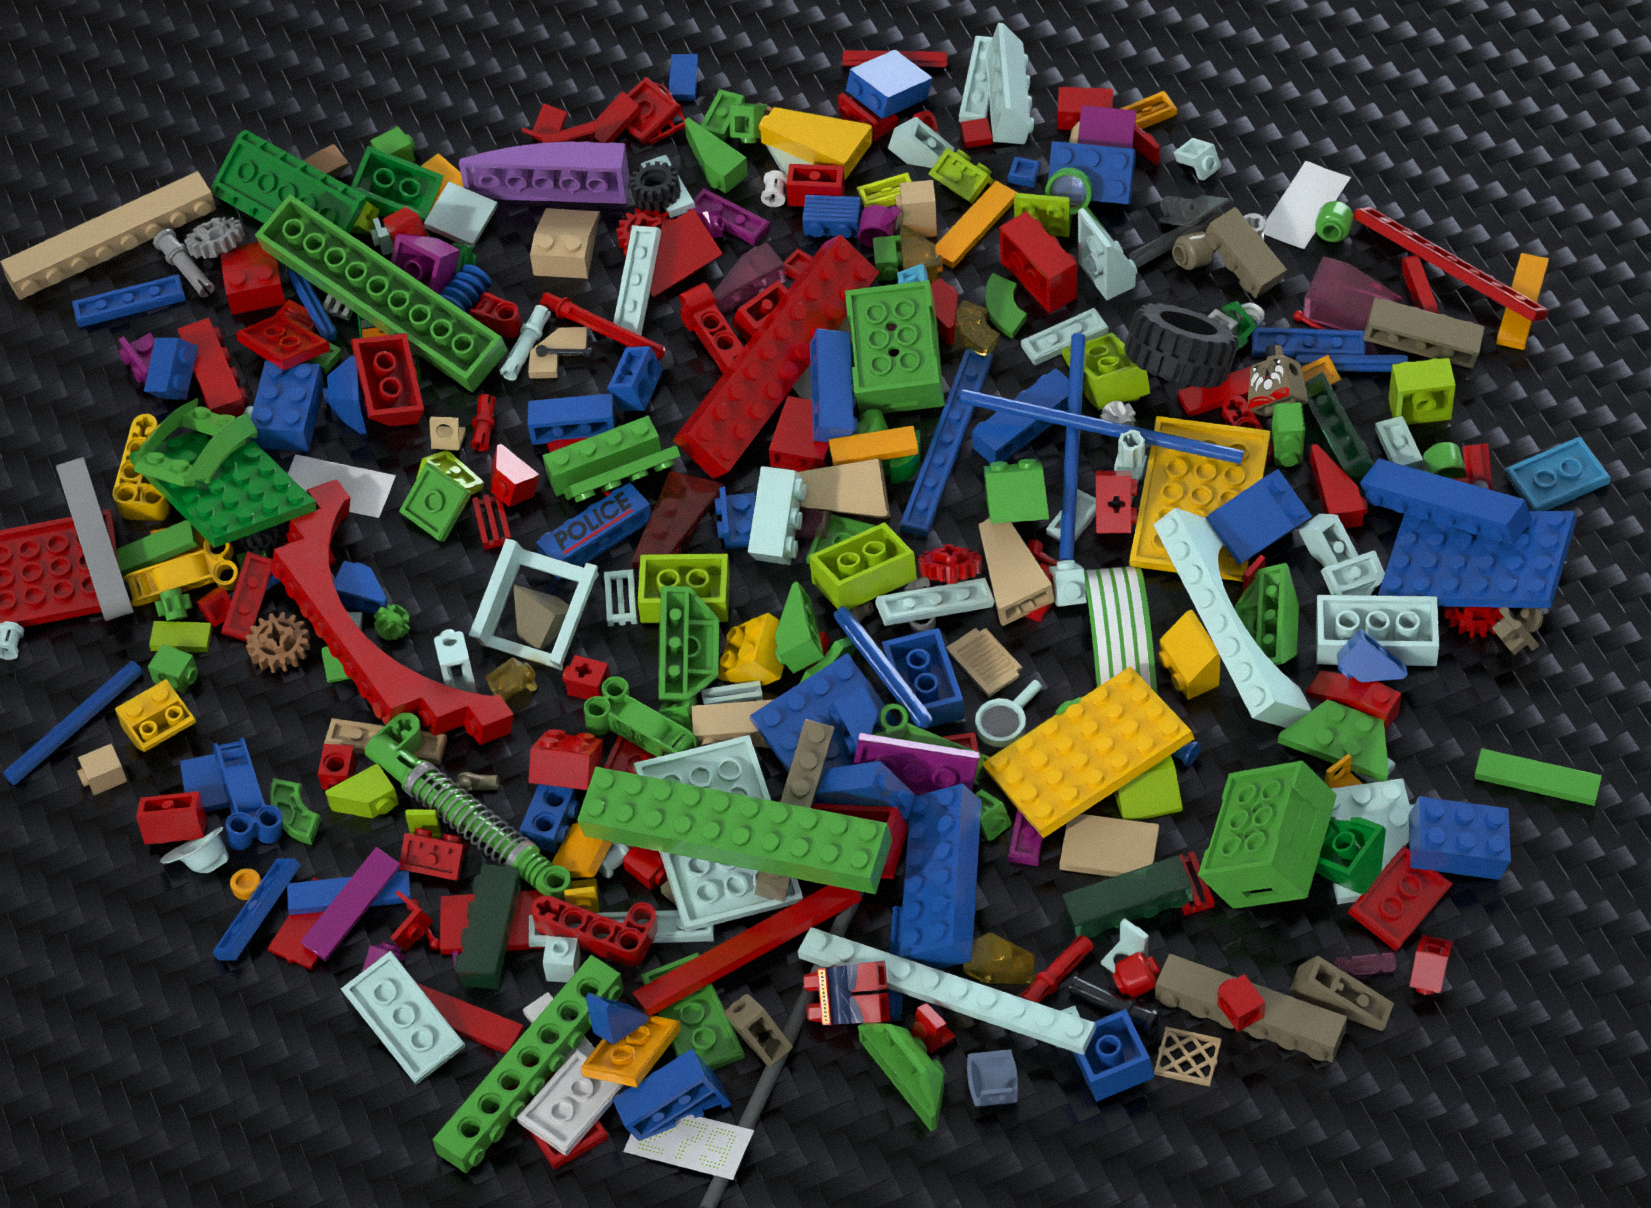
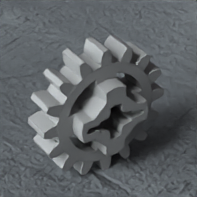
[184,217,245,259]

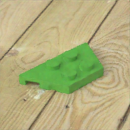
[1278,699,1389,782]

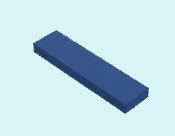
[72,274,186,328]
[1251,327,1366,358]
[212,858,301,960]
[287,871,411,915]

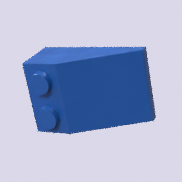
[1205,469,1312,565]

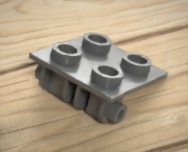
[1158,195,1230,228]

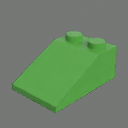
[984,459,1049,524]

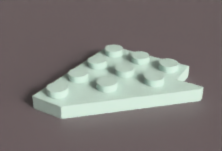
[1331,779,1414,904]

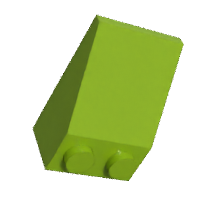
[1061,333,1150,410]

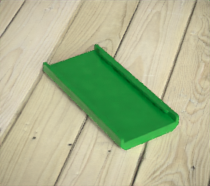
[211,130,372,234]

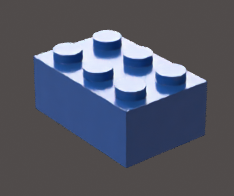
[1048,141,1136,204]
[250,360,325,452]
[882,628,964,729]
[1408,796,1511,880]

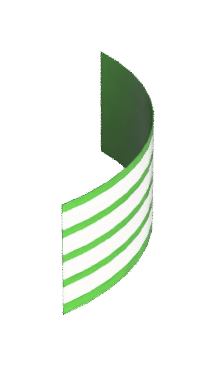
[1084,567,1157,694]

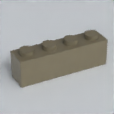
[1363,297,1485,369]

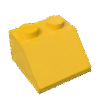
[1157,609,1221,700]

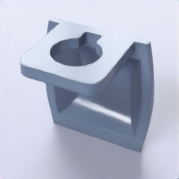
[967,1049,1018,1107]

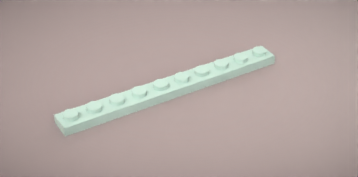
[798,927,1096,1055]

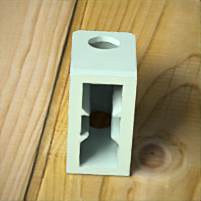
[434,629,477,693]

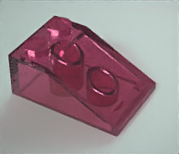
[1303,256,1401,331]

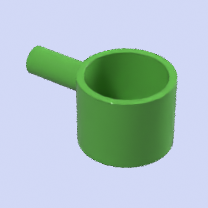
[1423,442,1466,479]

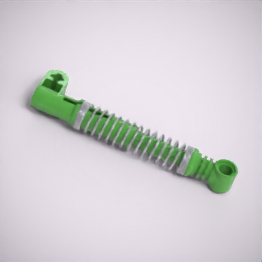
[365,713,573,902]

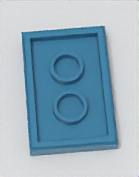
[1504,437,1611,511]

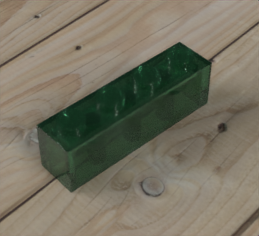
[1305,372,1375,485]
[1063,855,1194,938]
[455,864,522,990]

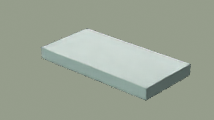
[341,951,466,1085]

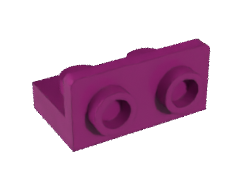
[118,333,155,384]

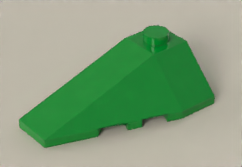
[1315,817,1386,895]

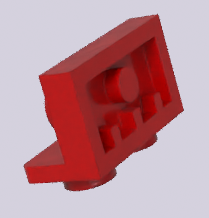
[838,93,899,141]
[399,827,469,881]

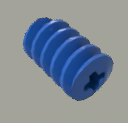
[440,264,493,313]

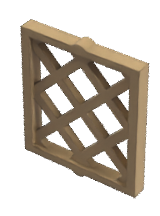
[1154,1027,1222,1087]

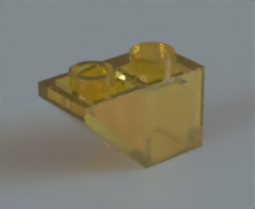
[963,932,1035,984]

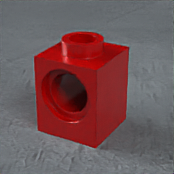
[318,744,358,790]
[1217,974,1266,1032]

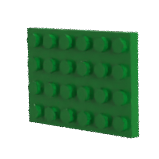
[130,430,316,548]

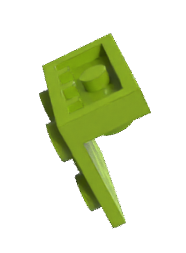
[1014,193,1073,237]

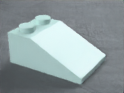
[1078,208,1137,300]

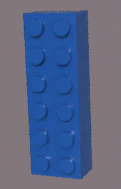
[899,784,981,969]

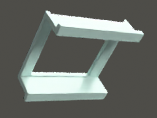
[469,538,599,670]

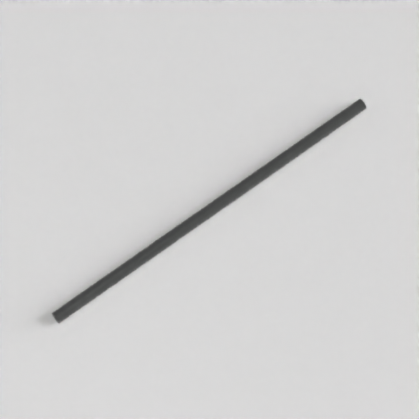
[699,891,865,1208]

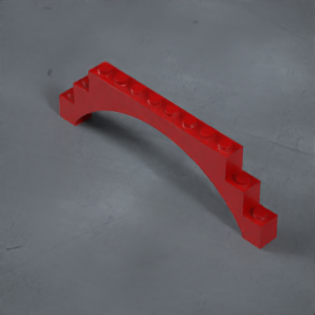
[271,479,514,745]

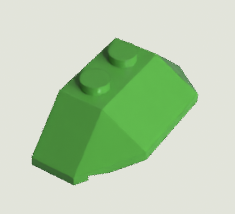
[1235,563,1299,666]
[658,586,719,701]
[858,1023,945,1132]

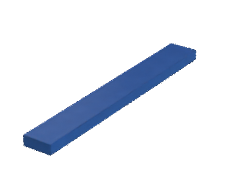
[900,348,993,537]

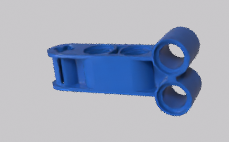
[213,737,283,850]

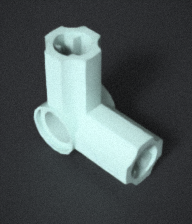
[1112,429,1149,506]

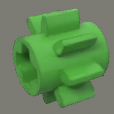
[155,588,192,622]
[373,604,410,640]

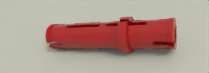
[1018,934,1094,1004]

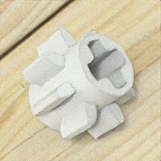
[1100,401,1136,426]

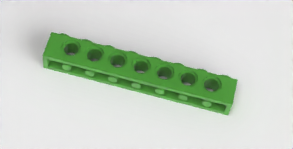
[433,955,624,1173]

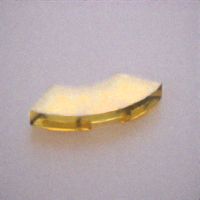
[957,300,1000,357]

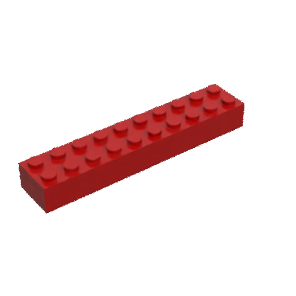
[673,234,880,478]

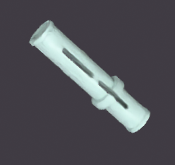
[500,305,551,381]

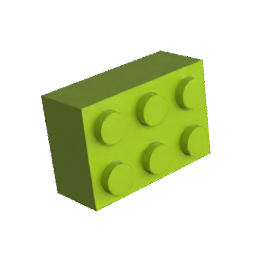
[809,522,917,610]
[638,554,730,623]

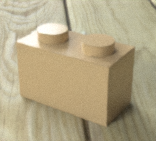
[895,180,937,239]

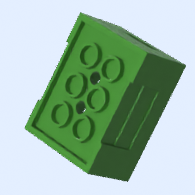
[845,280,945,415]
[1198,761,1337,909]

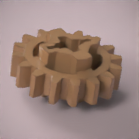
[246,612,310,673]

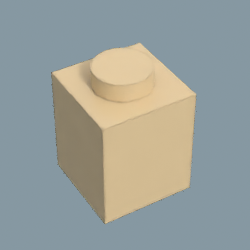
[77,744,127,795]

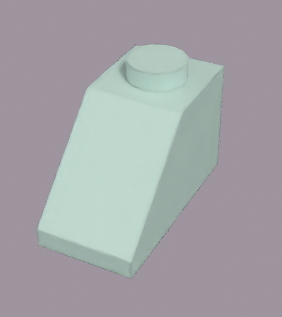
[888,117,954,168]
[1298,514,1359,567]

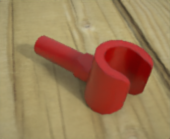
[1027,540,1059,566]

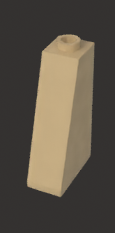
[797,459,891,519]
[979,518,1055,626]

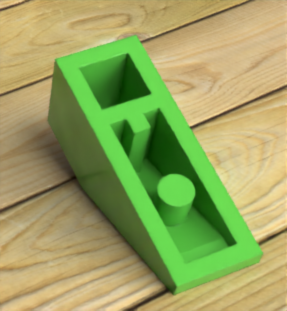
[684,117,748,194]
[774,581,824,673]

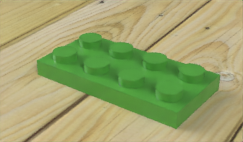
[563,445,680,503]

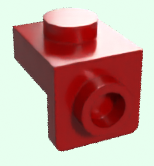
[911,1003,954,1053]

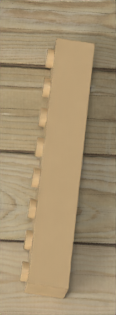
[0,171,216,300]

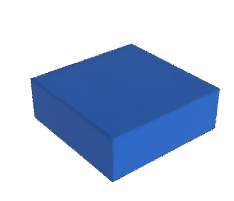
[1008,157,1041,188]

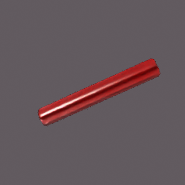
[842,50,948,68]

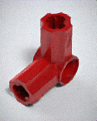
[1451,443,1493,490]

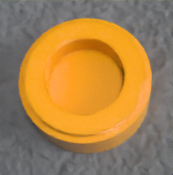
[230,868,261,900]

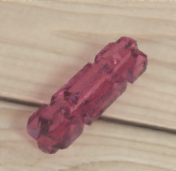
[1334,953,1396,975]

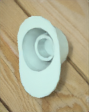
[160,827,229,873]

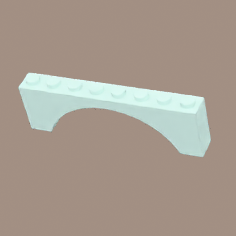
[1154,508,1312,728]

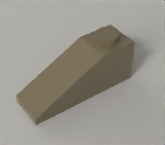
[1289,956,1394,1031]

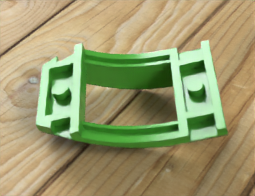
[134,398,258,487]

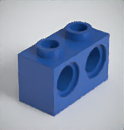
[608,346,663,411]
[519,784,580,854]

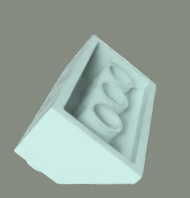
[986,23,1034,144]
[1316,595,1439,666]

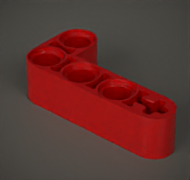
[531,896,658,966]

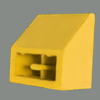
[718,613,784,687]
[115,679,196,752]

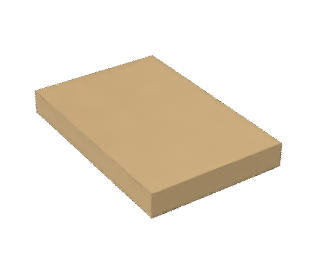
[1060,814,1159,882]

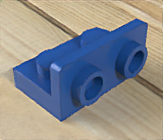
[715,487,756,549]

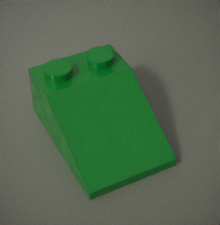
[351,146,444,222]

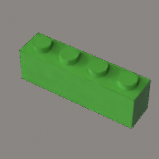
[543,416,661,496]

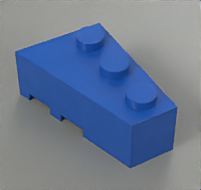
[613,1049,732,1141]

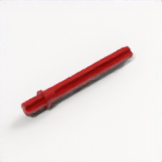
[540,292,666,361]

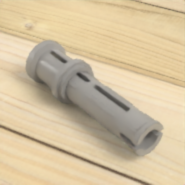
[153,228,215,297]

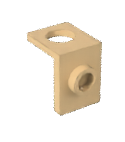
[430,417,466,450]

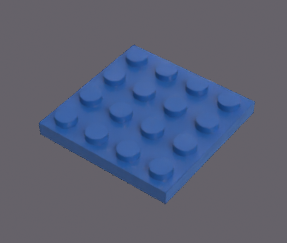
[749,653,898,804]

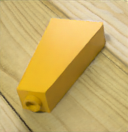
[759,107,872,180]

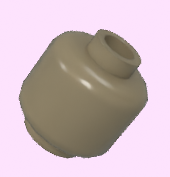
[1172,231,1215,270]

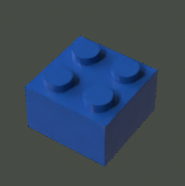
[1072,1009,1154,1102]

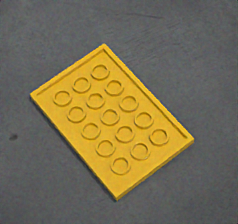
[1130,416,1271,582]
[983,666,1195,838]

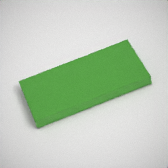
[641,952,745,1071]

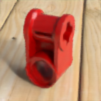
[467,292,522,338]

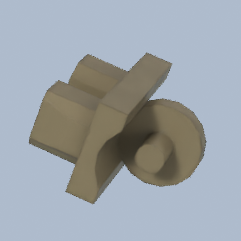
[1492,607,1543,655]

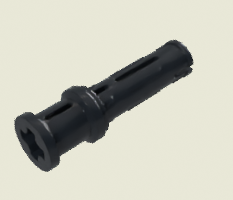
[1068,975,1162,1036]

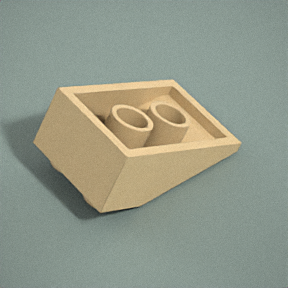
[530,208,600,279]

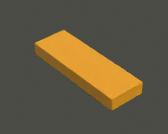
[829,426,919,466]

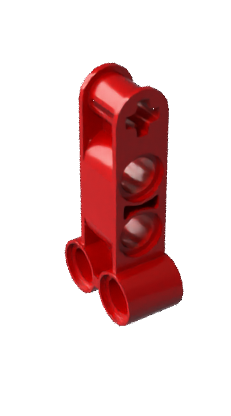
[679,283,744,374]

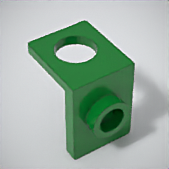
[1221,301,1257,350]

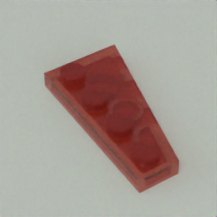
[631,471,724,569]

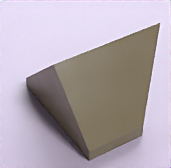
[513,584,569,651]

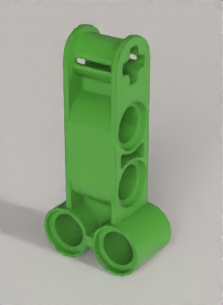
[584,677,698,757]
[872,703,989,785]

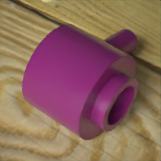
[858,205,901,249]

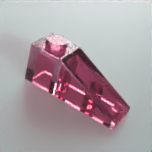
[713,243,786,314]

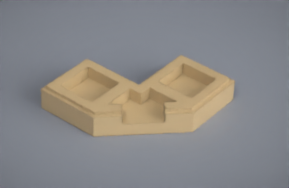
[529,327,588,379]

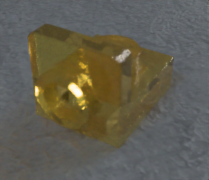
[485,657,538,701]

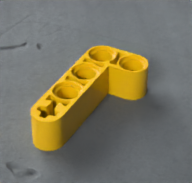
[113,414,171,522]

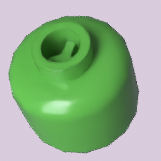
[1315,201,1353,242]

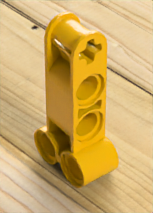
[123,539,240,606]

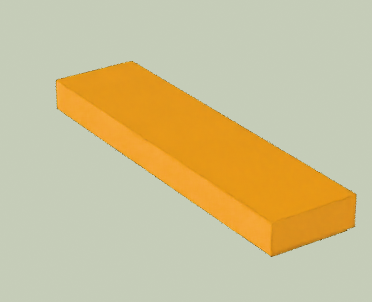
[931,181,1018,268]
[1496,253,1549,350]

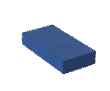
[669,54,698,101]

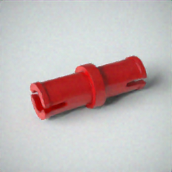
[471,394,496,451]

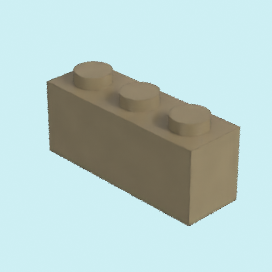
[1205,207,1287,298]

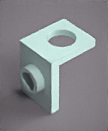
[1101,918,1149,973]

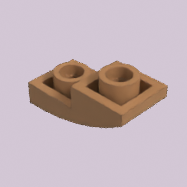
[303,144,350,178]

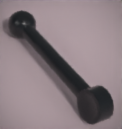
[536,345,594,358]

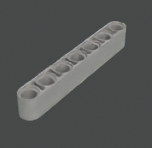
[56,457,133,621]

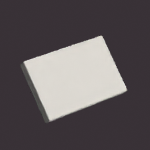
[517,1049,626,1156]

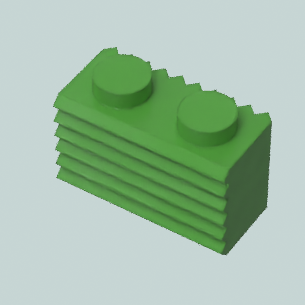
[1271,403,1305,466]

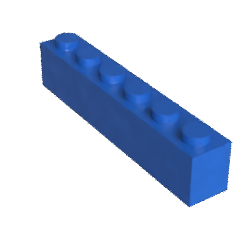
[1360,458,1532,545]

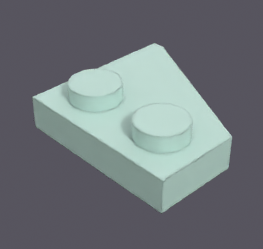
[1321,550,1385,596]

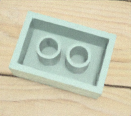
[748,466,807,565]

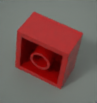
[528,729,603,790]

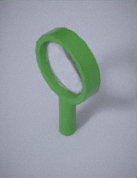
[1045,167,1106,231]

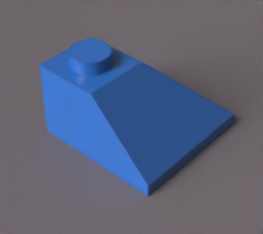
[323,355,367,434]

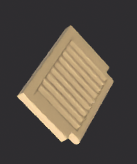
[946,628,1023,697]

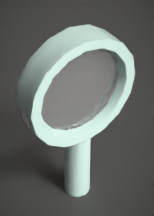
[975,680,1042,747]

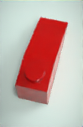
[1310,444,1368,529]
[1306,670,1401,733]

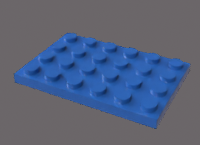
[1378,511,1577,608]

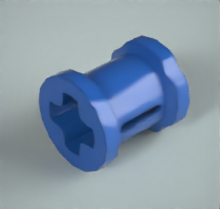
[1172,741,1201,767]

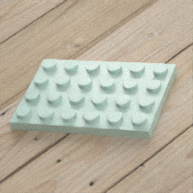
[633,735,803,932]

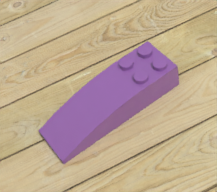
[459,142,630,204]

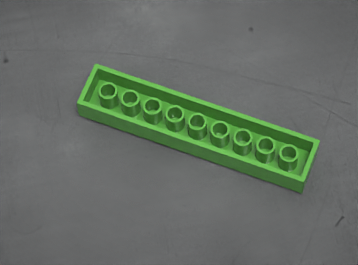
[255,194,507,393]
[577,767,892,894]

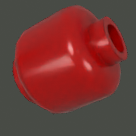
[1112,951,1161,998]

